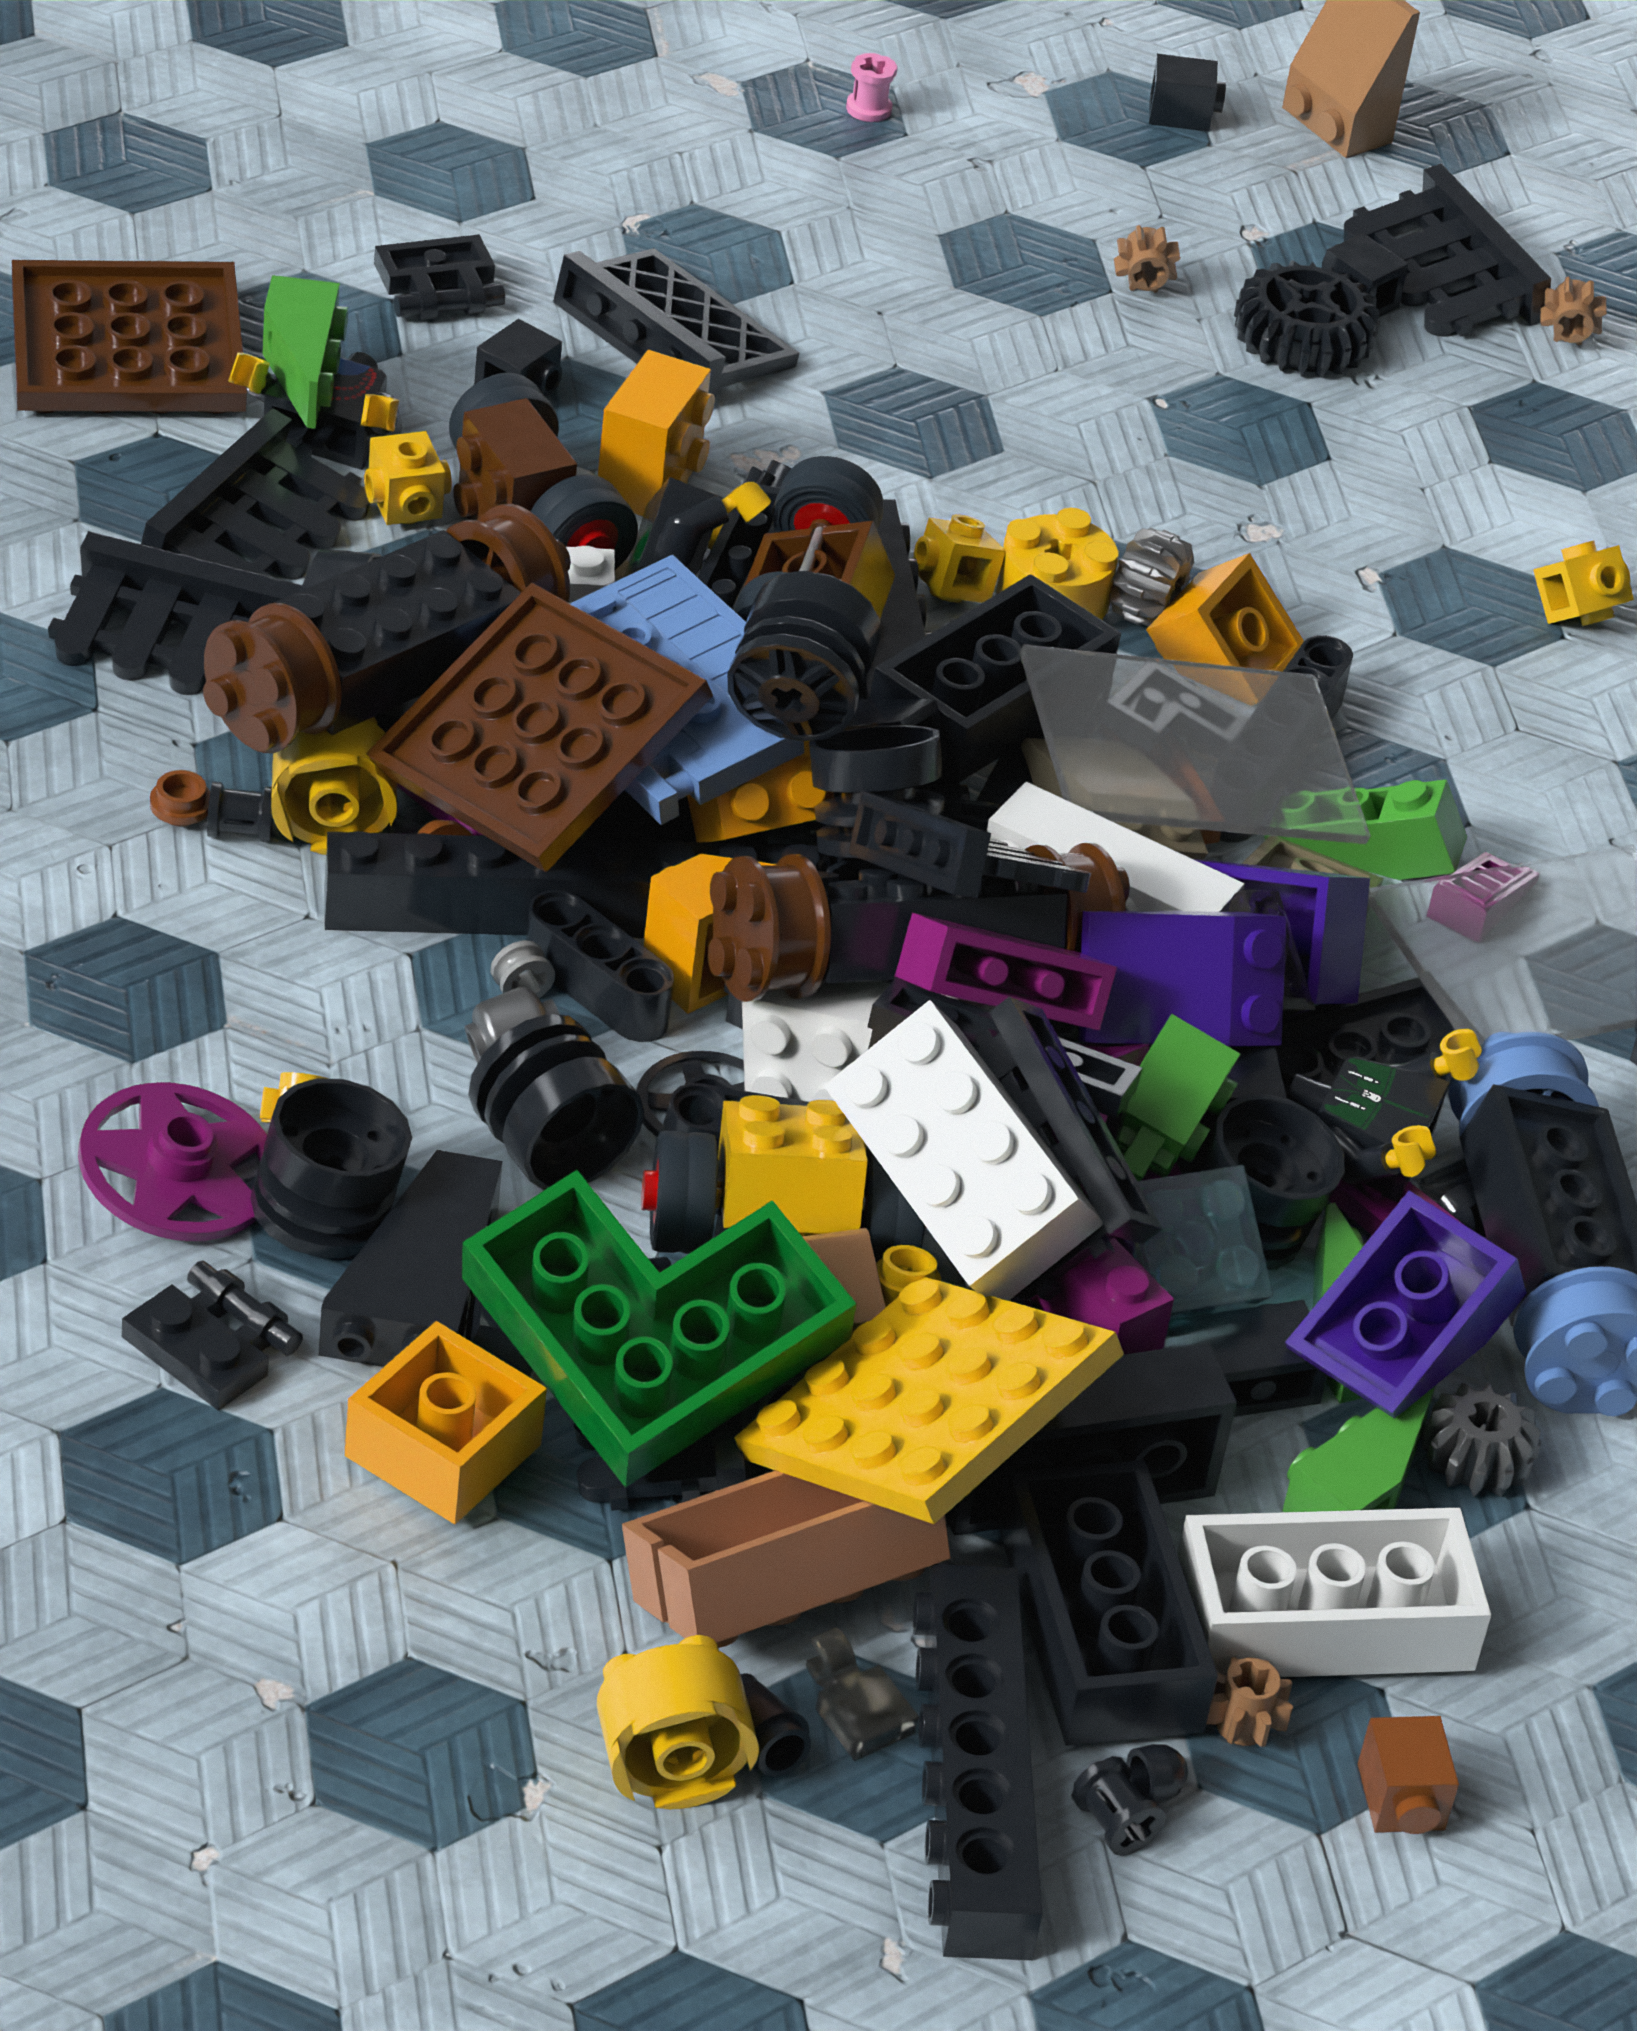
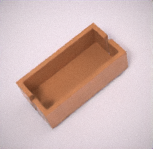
[622,1470,950,1648]

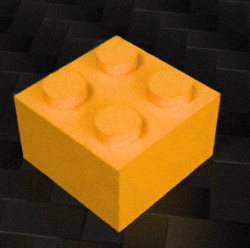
[598,350,715,516]
[344,1321,547,1525]

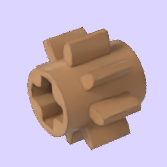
[1114,225,1181,293]
[1541,277,1607,345]
[1207,1657,1293,1747]

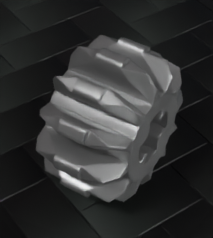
[1109,527,1194,626]
[1422,1383,1541,1497]

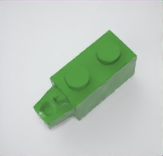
[1105,1014,1240,1184]

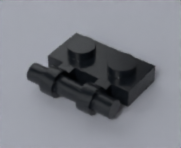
[374,234,505,320]
[121,1260,303,1411]

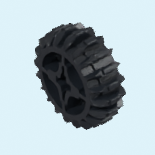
[1234,260,1380,377]

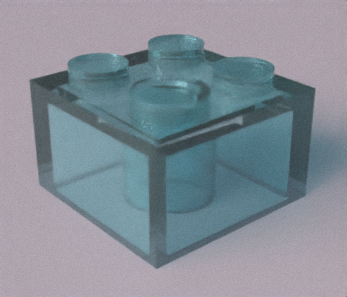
[1114,1165,1273,1319]

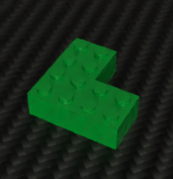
[462,1170,857,1488]

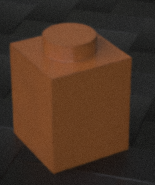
[1357,1716,1459,1834]

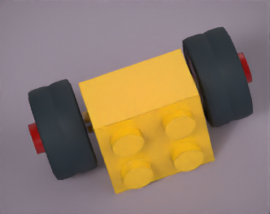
[641,1095,927,1263]

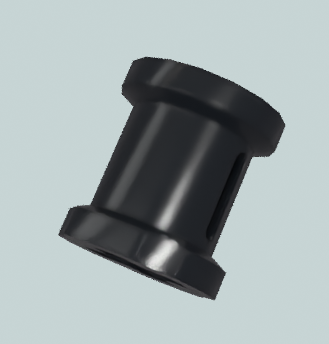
[207,781,274,842]
[1071,1756,1166,1856]

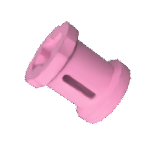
[846,53,898,122]

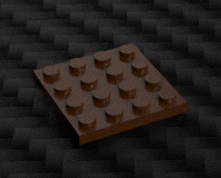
[12,260,247,414]
[366,583,713,872]

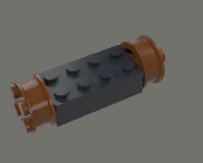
[203,504,571,754]
[708,843,1130,1002]

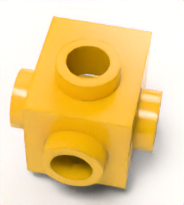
[364,431,452,525]
[913,514,1006,603]
[1533,540,1634,626]

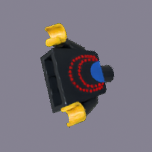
[228,352,403,470]

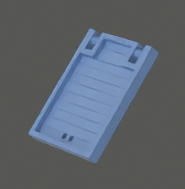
[570,555,804,825]

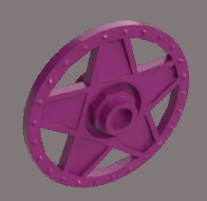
[78,1082,267,1241]

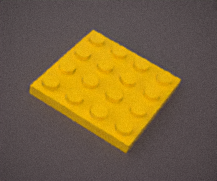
[734,1277,1124,1524]

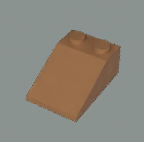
[1282,0,1420,158]

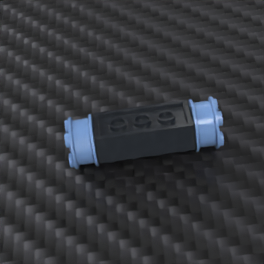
[1448,1032,1637,1416]

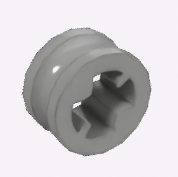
[490,940,555,998]

